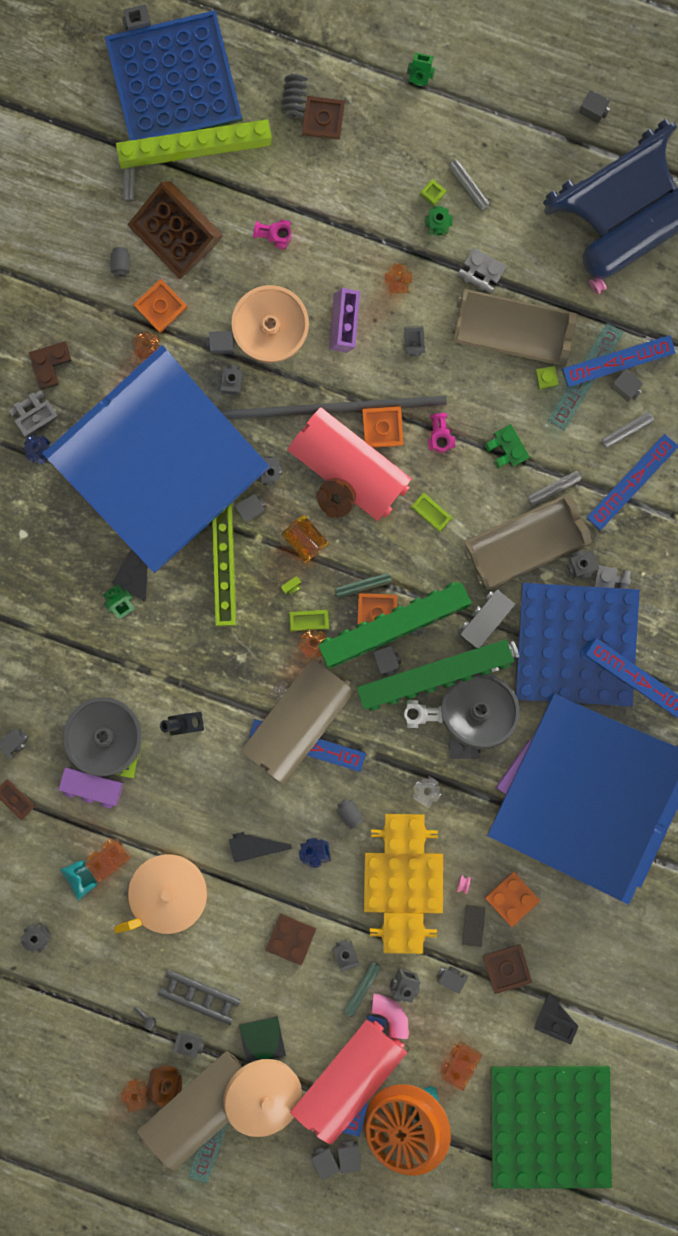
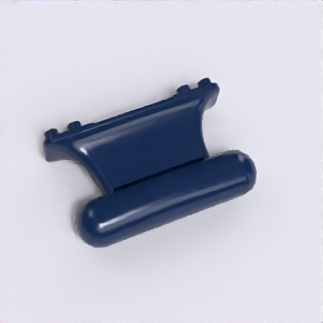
[543,118,678,279]

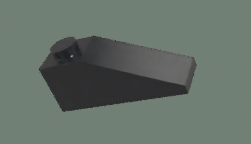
[229,832,292,863]

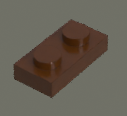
[0,779,36,820]

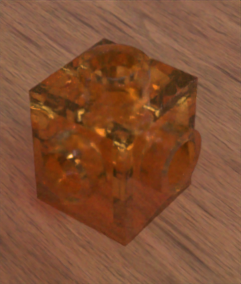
[385,263,412,293]
[132,331,161,360]
[297,630,327,660]
[121,1079,150,1112]

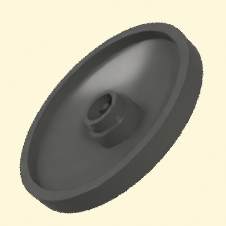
[441,673,520,749]
[63,698,143,776]

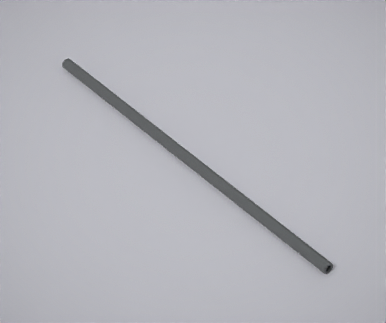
[219,395,447,420]

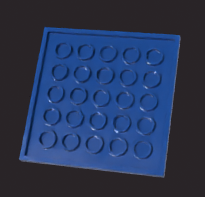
[105,10,243,141]
[515,583,640,706]

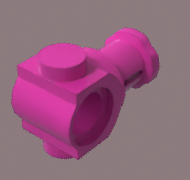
[253,220,292,250]
[427,413,456,454]

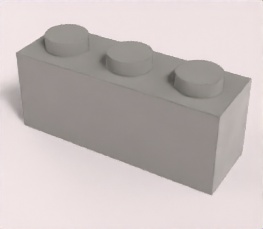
[459,590,515,649]

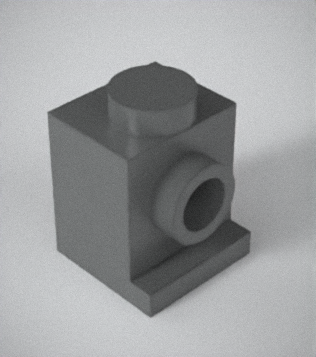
[122,4,151,31]
[220,365,243,396]
[0,728,29,759]
[333,939,360,972]
[436,966,468,994]
[173,1030,205,1058]

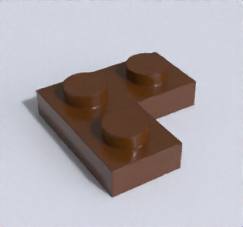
[28,341,72,390]

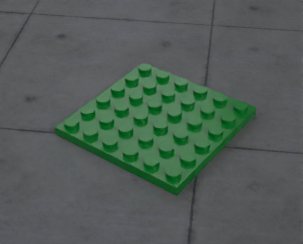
[491,1066,612,1189]

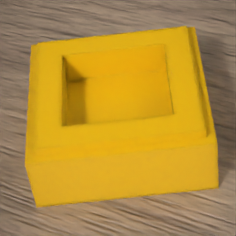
[113,918,142,934]

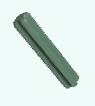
[335,573,392,598]
[344,962,381,1017]

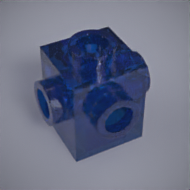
[23,434,51,464]
[299,838,331,868]

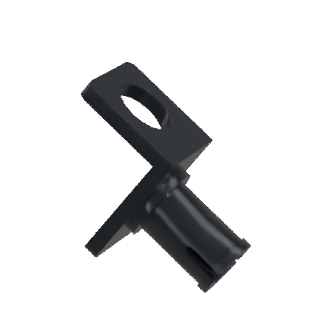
[160,712,204,736]

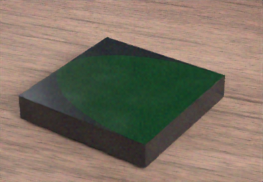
[239,1016,286,1064]

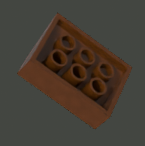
[127,181,224,279]

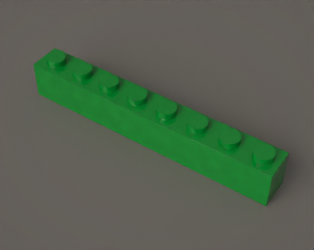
[318,582,471,670]
[357,639,514,712]

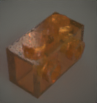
[282,515,329,563]
[85,838,132,883]
[440,1041,482,1091]

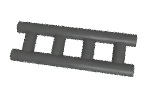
[158,969,241,1025]

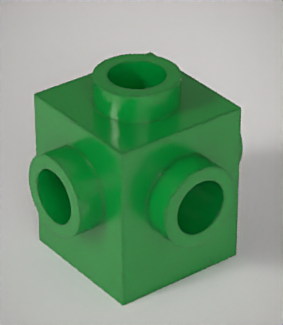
[407,52,435,86]
[425,206,452,236]
[103,584,135,620]

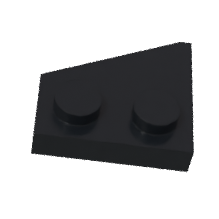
[112,550,148,602]
[534,993,579,1045]

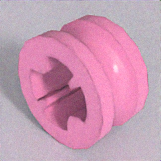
[589,277,607,295]
[457,875,471,894]

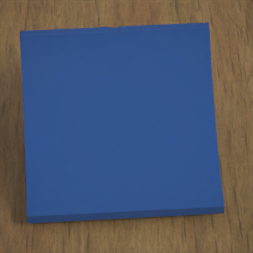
[43,345,270,574]
[486,693,678,905]

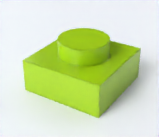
[535,366,559,389]
[281,576,301,595]

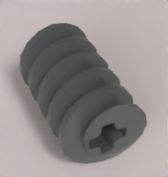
[281,74,308,118]

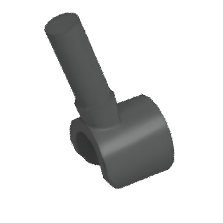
[133,1005,156,1030]

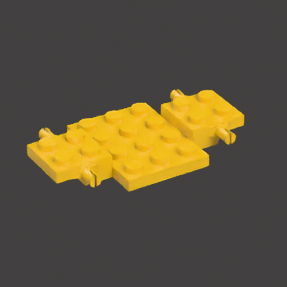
[364,814,443,954]

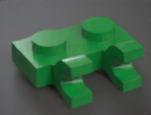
[485,424,530,469]

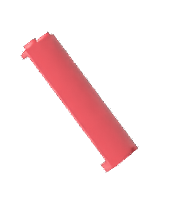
[287,407,412,521]
[290,1020,408,1145]

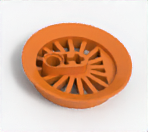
[364,1084,451,1176]

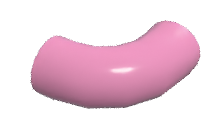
[371,994,409,1039]

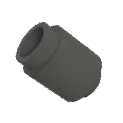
[110,247,130,277]
[336,798,364,829]

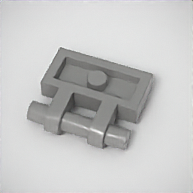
[457,248,507,295]
[8,390,58,438]
[594,565,631,589]

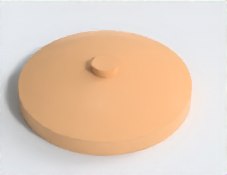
[232,285,309,363]
[128,854,207,934]
[223,1059,302,1137]

